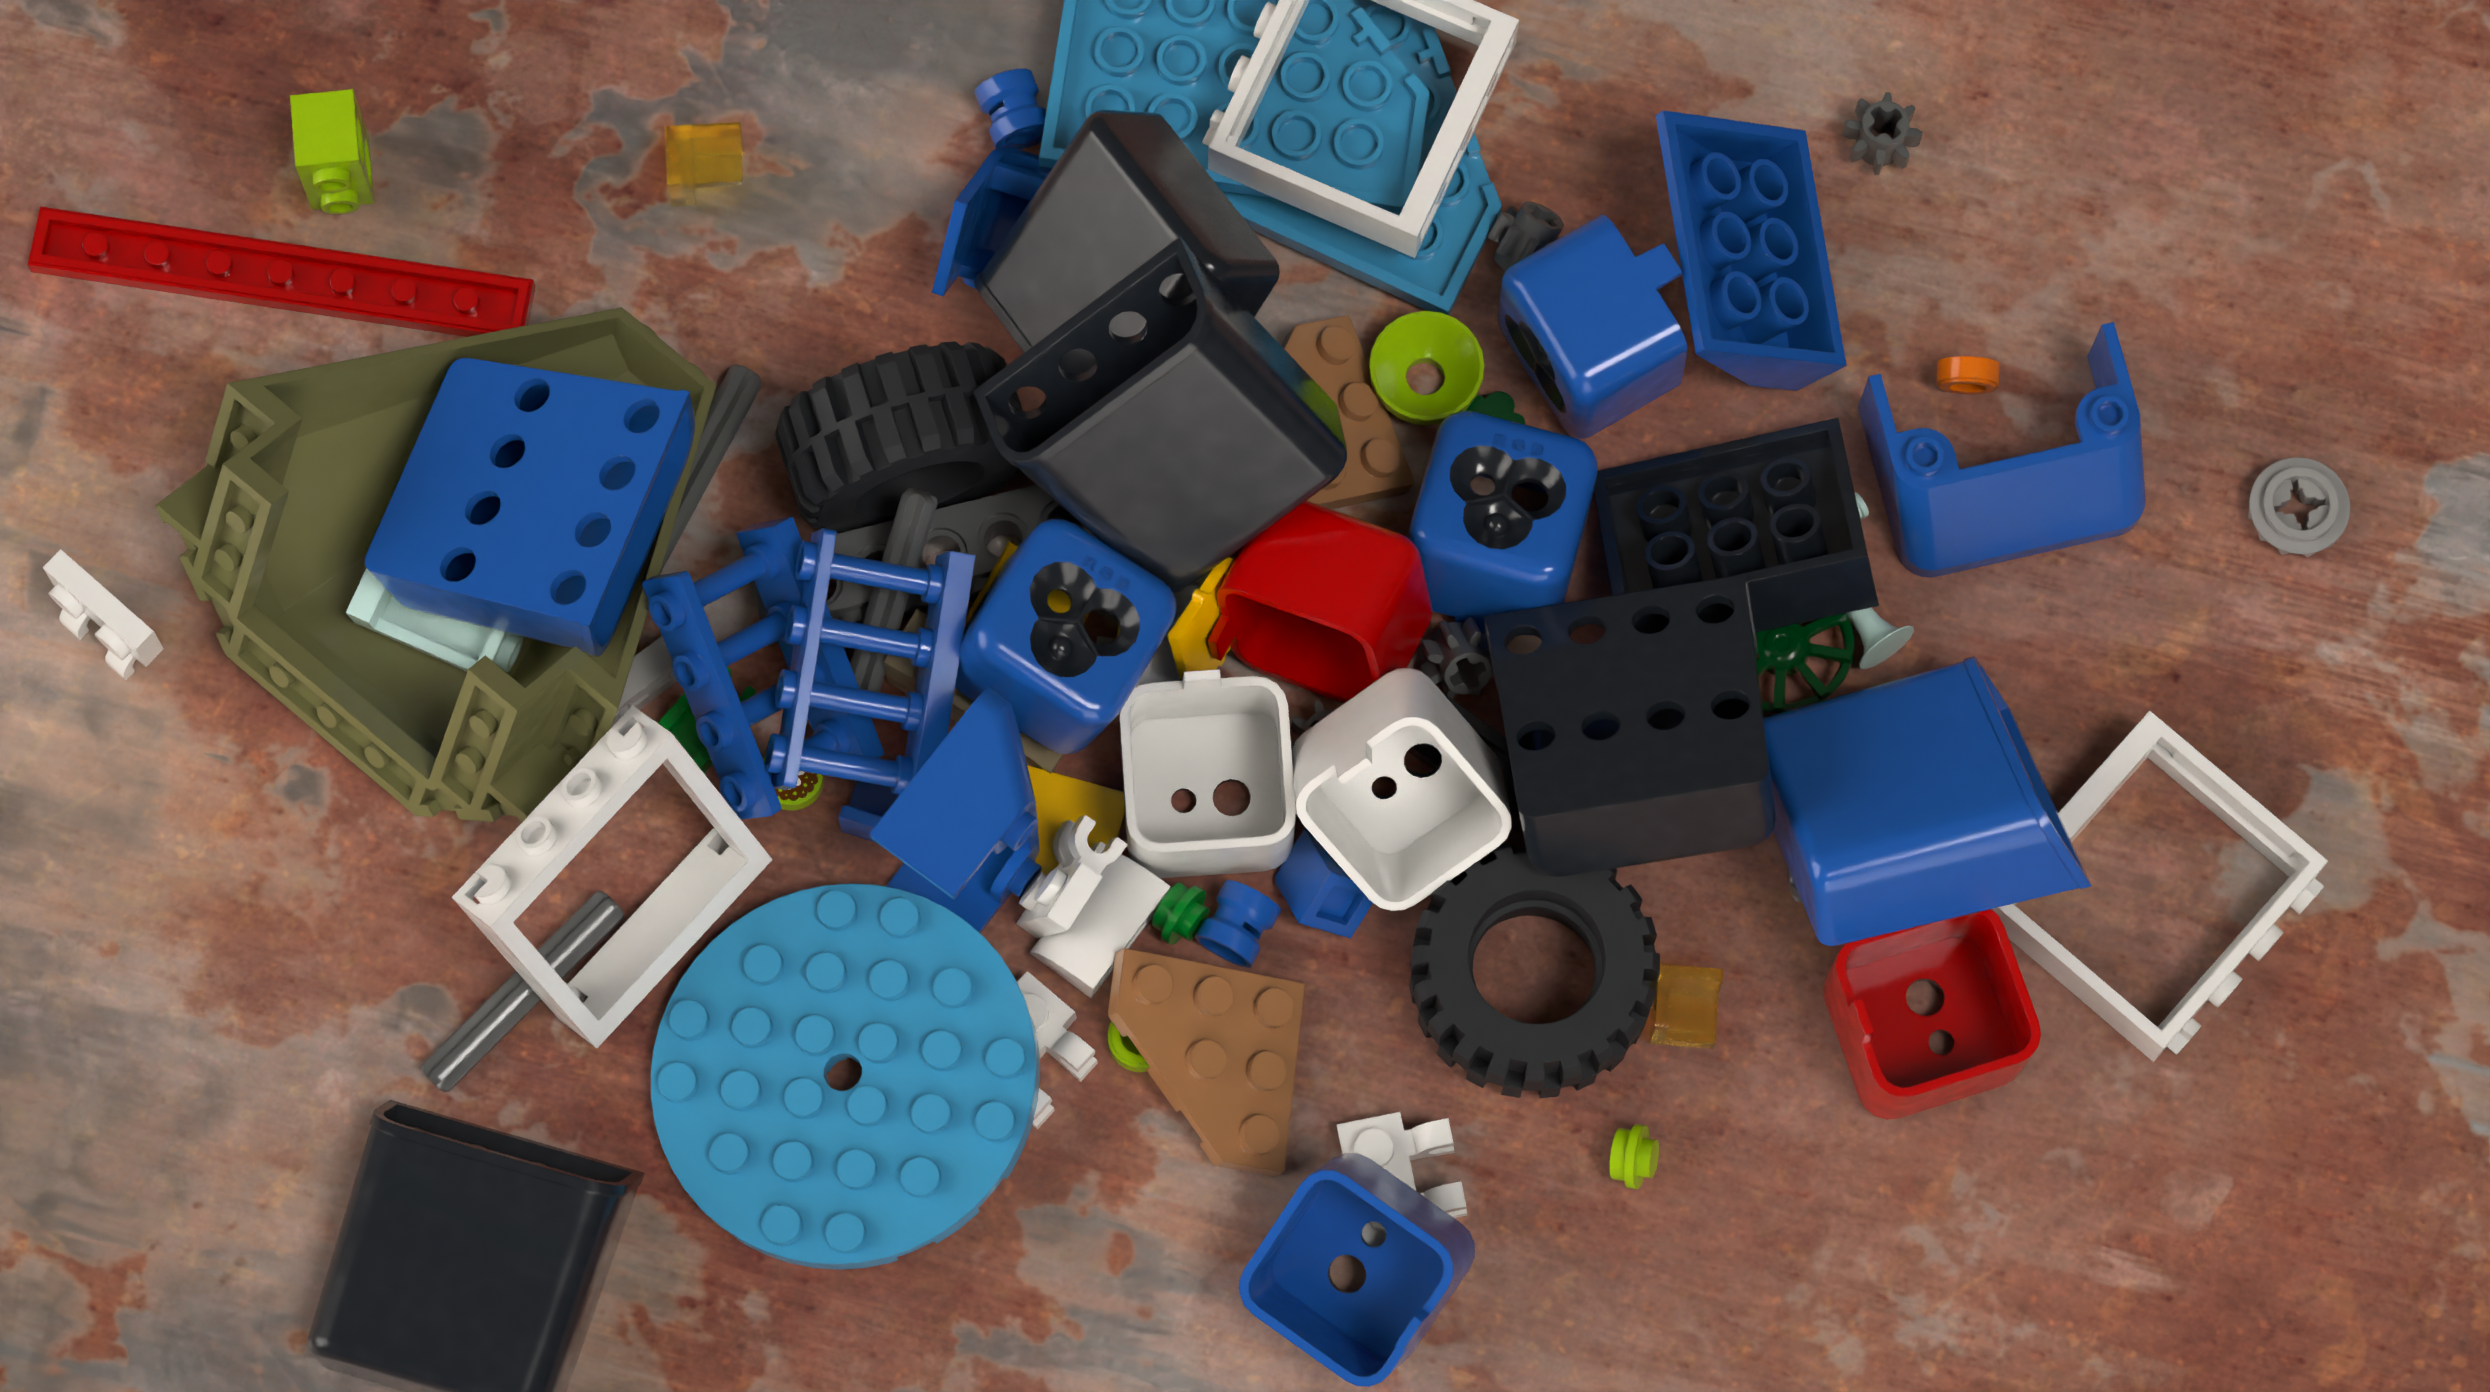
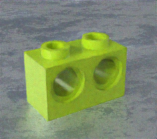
[290,89,374,214]

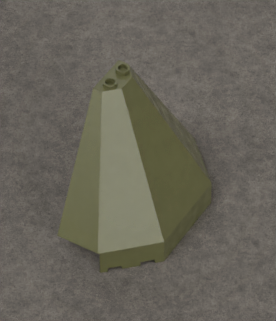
[155,307,717,823]

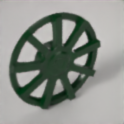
[1755,613,1854,713]

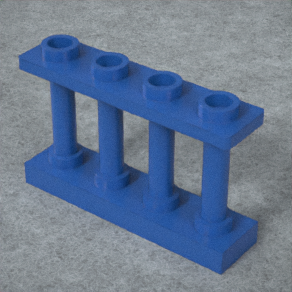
[642,517,885,820]
[765,528,976,797]

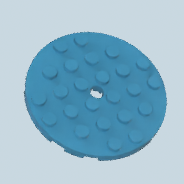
[651,883,1040,1270]

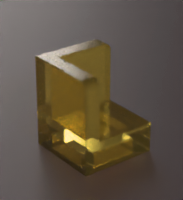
[665,122,744,207]
[1649,964,1723,1049]

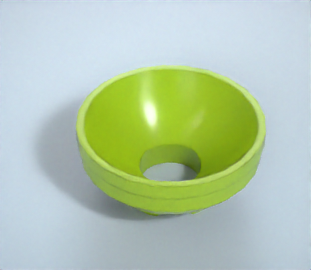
[1369,311,1484,425]

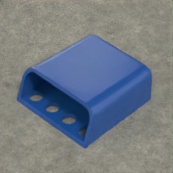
[365,358,695,657]
[1764,656,2091,946]

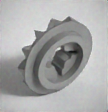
[2248,457,2350,558]

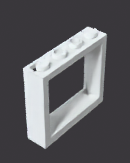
[1202,0,1519,258]
[452,705,773,1048]
[1991,711,2328,1062]

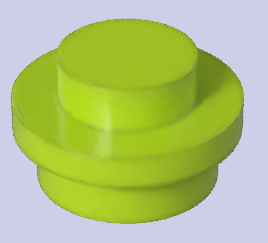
[1610,1124,1659,1189]

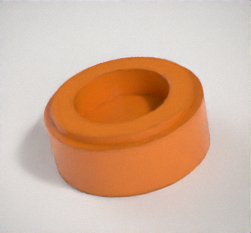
[1936,356,2000,394]

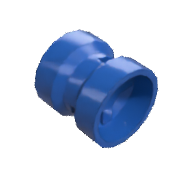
[974,68,1046,150]
[1195,880,1281,968]

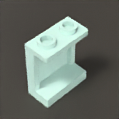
[346,568,523,672]

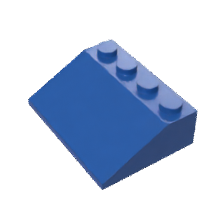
[1656,110,1847,391]

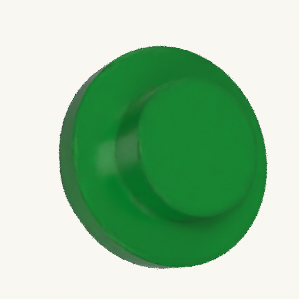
[1152,882,1209,945]

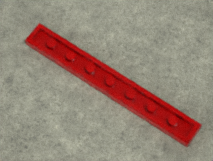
[28,206,536,337]

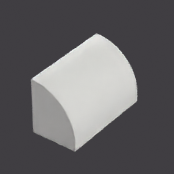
[1030,854,1171,998]

